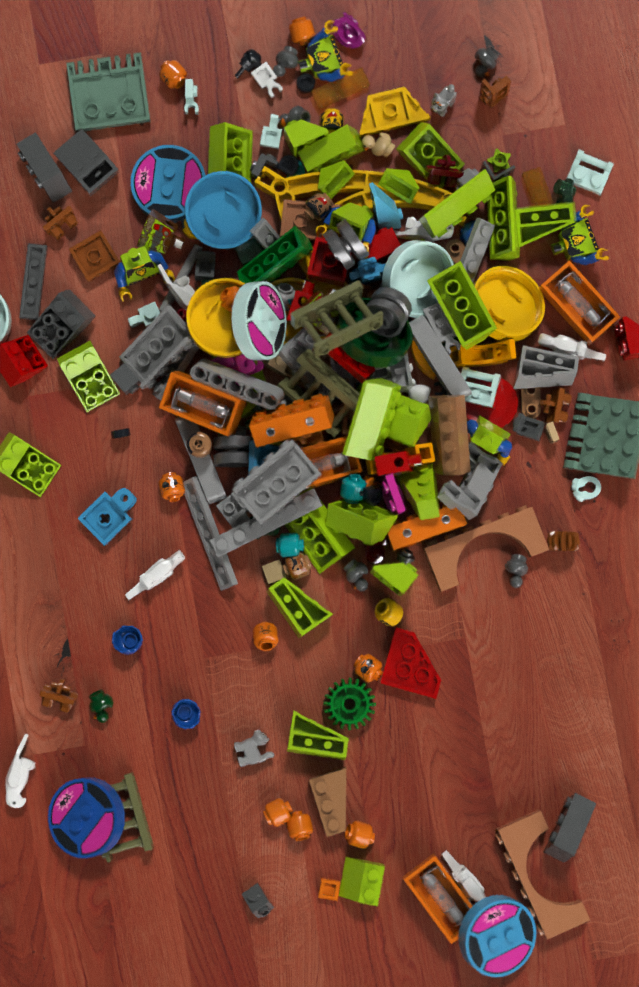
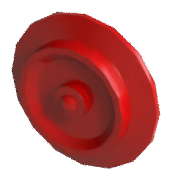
[465,378,518,428]

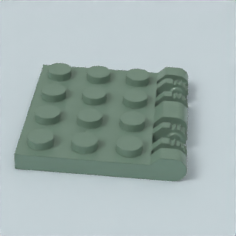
[66,52,151,132]
[563,393,639,479]

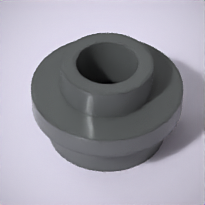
[396,549,415,565]

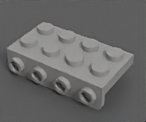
[119,305,194,389]
[232,440,322,525]

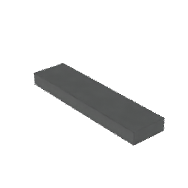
[19,243,48,320]

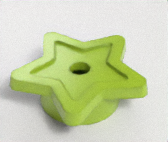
[487,149,511,173]

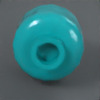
[340,474,367,504]
[276,533,304,558]

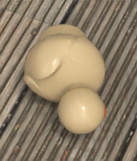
[362,133,395,158]

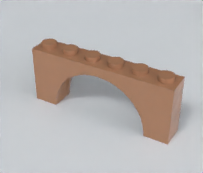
[423,505,549,592]
[495,809,590,940]

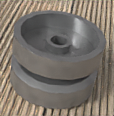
[322,219,369,270]
[362,287,412,337]
[213,435,254,467]

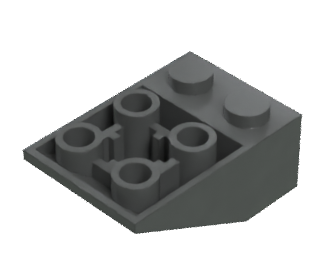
[53,129,119,197]
[27,289,96,359]

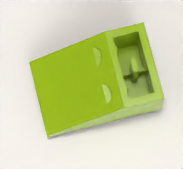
[57,341,120,412]
[0,432,61,497]

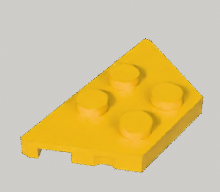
[359,87,431,137]

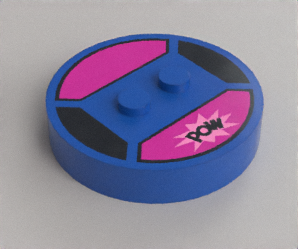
[48,777,125,858]

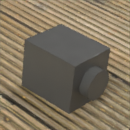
[110,363,141,395]

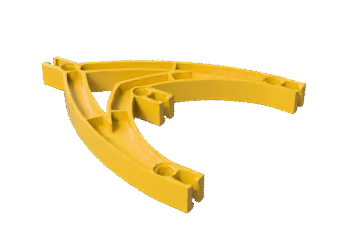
[255,166,468,318]

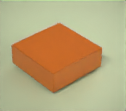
[318,878,341,901]

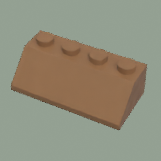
[428,395,471,475]

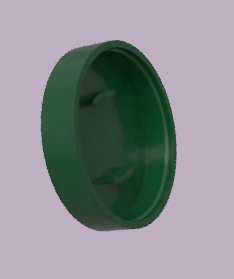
[335,298,413,368]

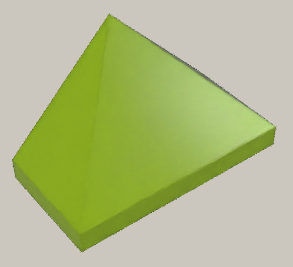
[318,160,355,199]
[378,168,419,204]

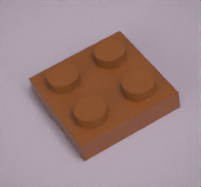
[69,230,120,283]

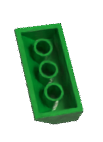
[237,226,313,284]

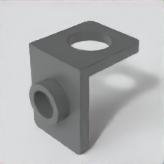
[481,161,516,183]

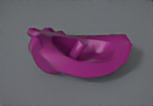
[332,12,366,49]

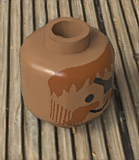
[282,552,312,580]

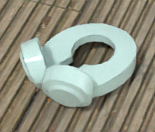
[571,476,601,502]

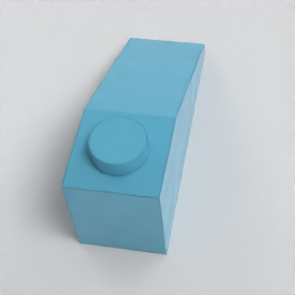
[369,182,403,230]

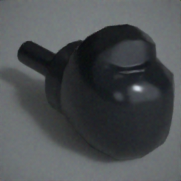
[234,49,261,79]

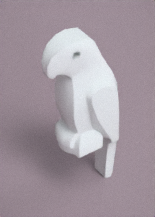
[394,217,454,242]
[157,264,195,310]
[538,333,606,361]
[125,550,185,600]
[6,734,36,808]
[442,850,486,903]

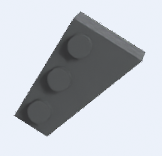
[17,132,72,203]
[543,793,597,863]

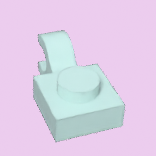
[184,79,199,114]
[260,114,282,149]
[128,301,160,328]

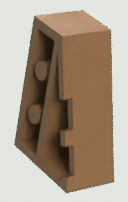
[309,767,346,837]

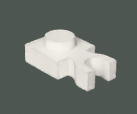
[251,62,283,99]

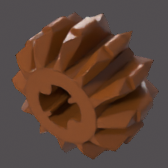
[547,531,580,551]

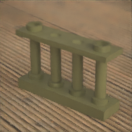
[291,280,383,358]
[277,348,360,437]
[102,772,154,863]

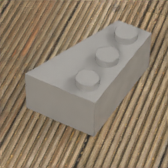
[514,345,579,389]

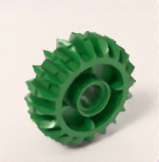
[323,678,376,730]

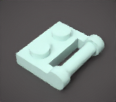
[566,149,614,195]
[461,366,501,408]

